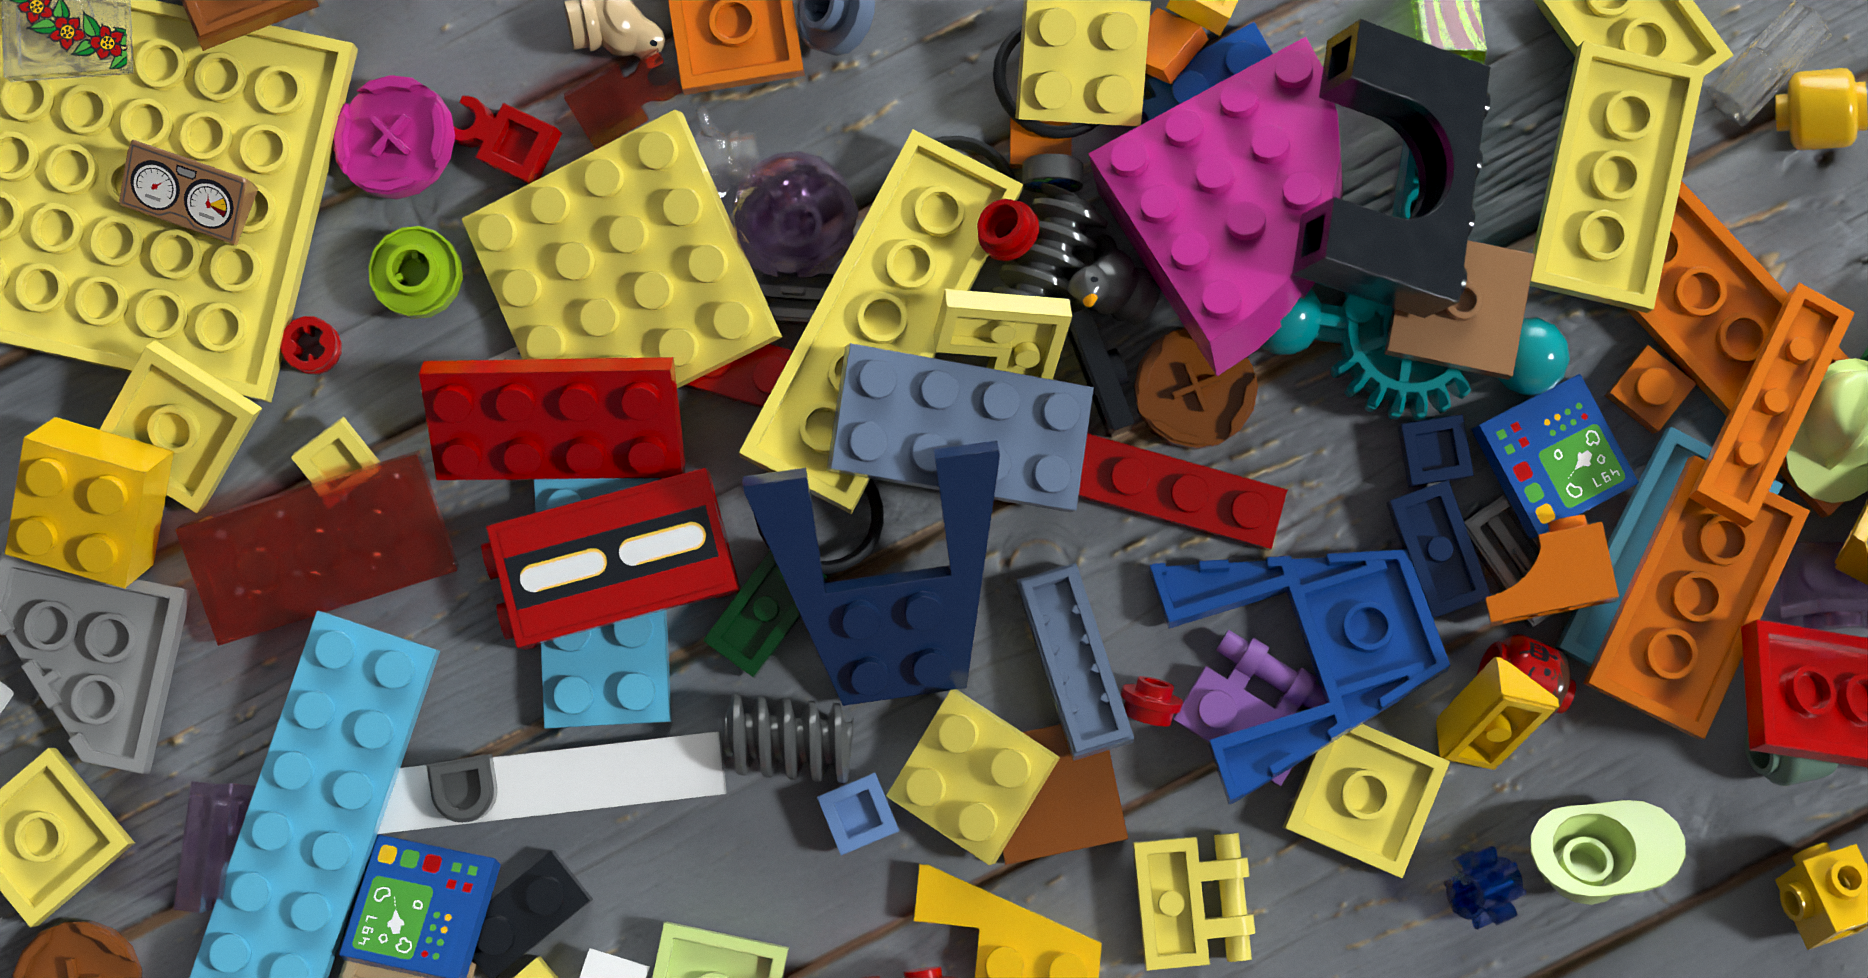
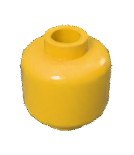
[1775,68,1868,151]

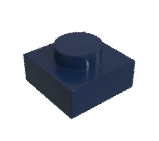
[1397,414,1474,488]

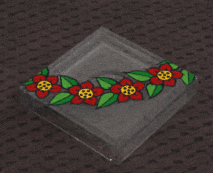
[1,0,134,82]

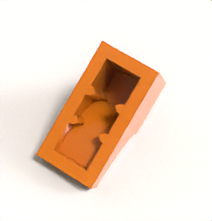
[1485,515,1619,627]

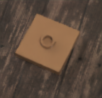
[1384,240,1535,380]

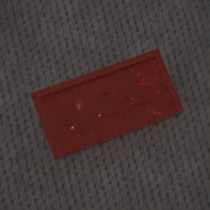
[175,450,459,646]

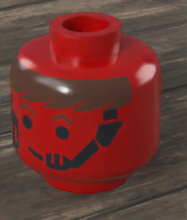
[1477,634,1576,724]

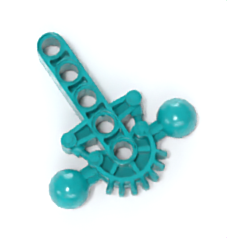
[1261,140,1570,420]

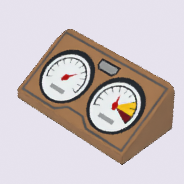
[119,139,259,246]

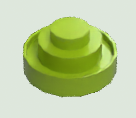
[368,226,463,319]

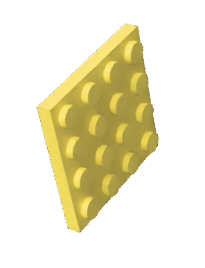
[462,110,782,388]

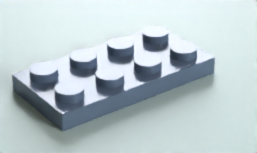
[826,343,1094,512]

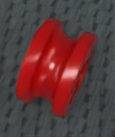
[280,316,342,375]

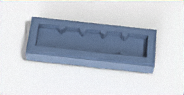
[1016,563,1134,761]

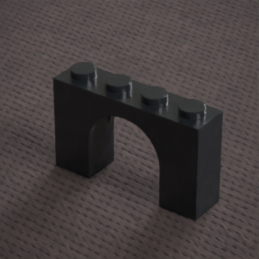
[1292,19,1490,318]

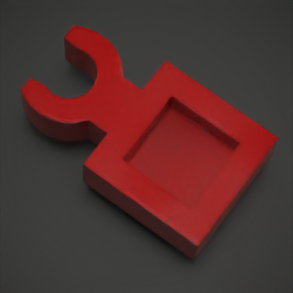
[454,96,563,184]

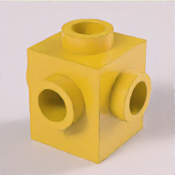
[1775,842,1868,950]

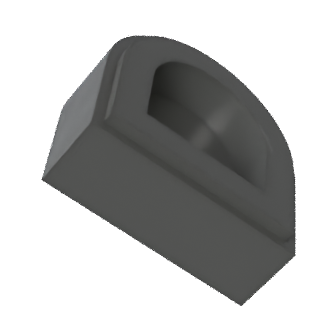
[427,754,498,823]

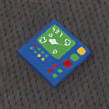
[1471,374,1639,539]
[339,834,501,978]

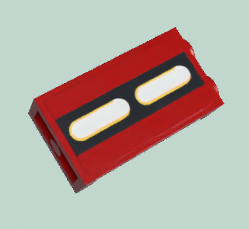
[481,468,741,650]

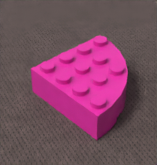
[1088,37,1343,376]

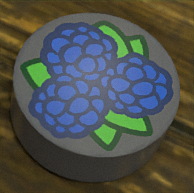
[1022,154,1084,194]

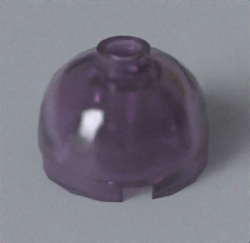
[732,151,858,278]

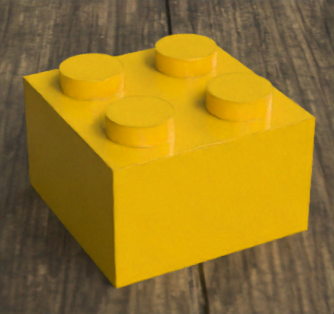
[5,417,174,589]

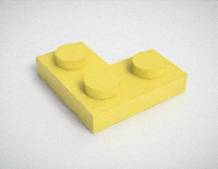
[933,289,1072,380]

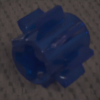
[1444,846,1526,930]

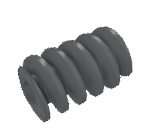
[990,182,1109,298]
[722,694,854,784]

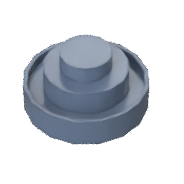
[797,0,875,56]

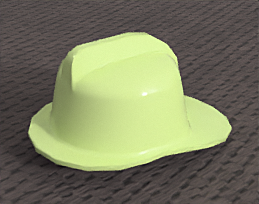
[1786,358,1868,503]
[1531,800,1686,905]

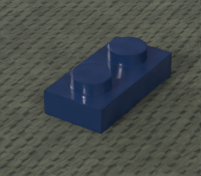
[1386,480,1491,618]

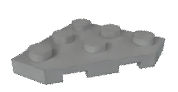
[0,552,191,774]

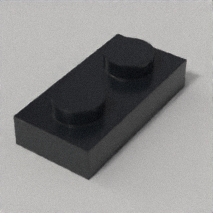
[473,850,593,978]

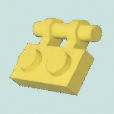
[1132,833,1256,971]

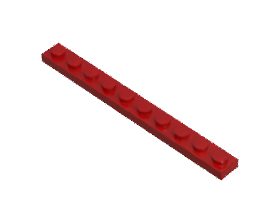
[683,344,1288,551]

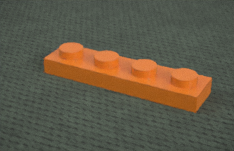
[1688,282,1855,528]

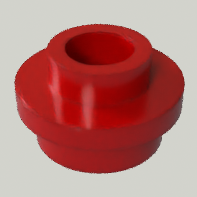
[977,199,1039,261]
[1120,676,1183,726]

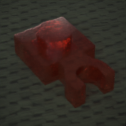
[564,48,682,150]

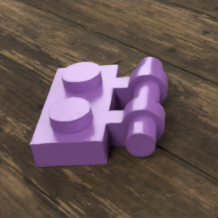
[1172,629,1326,786]

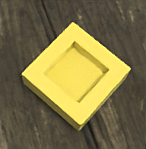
[291,416,382,506]

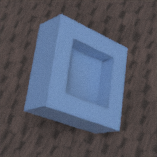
[817,772,900,855]

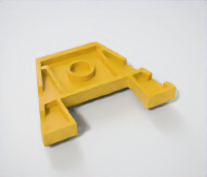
[914,863,1102,978]

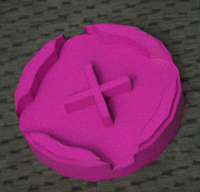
[333,75,455,200]

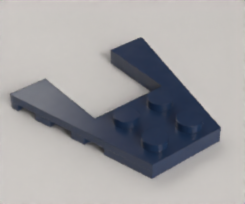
[743,440,1000,706]

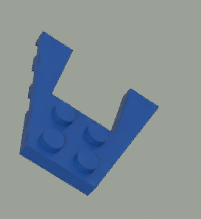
[1149,549,1450,804]

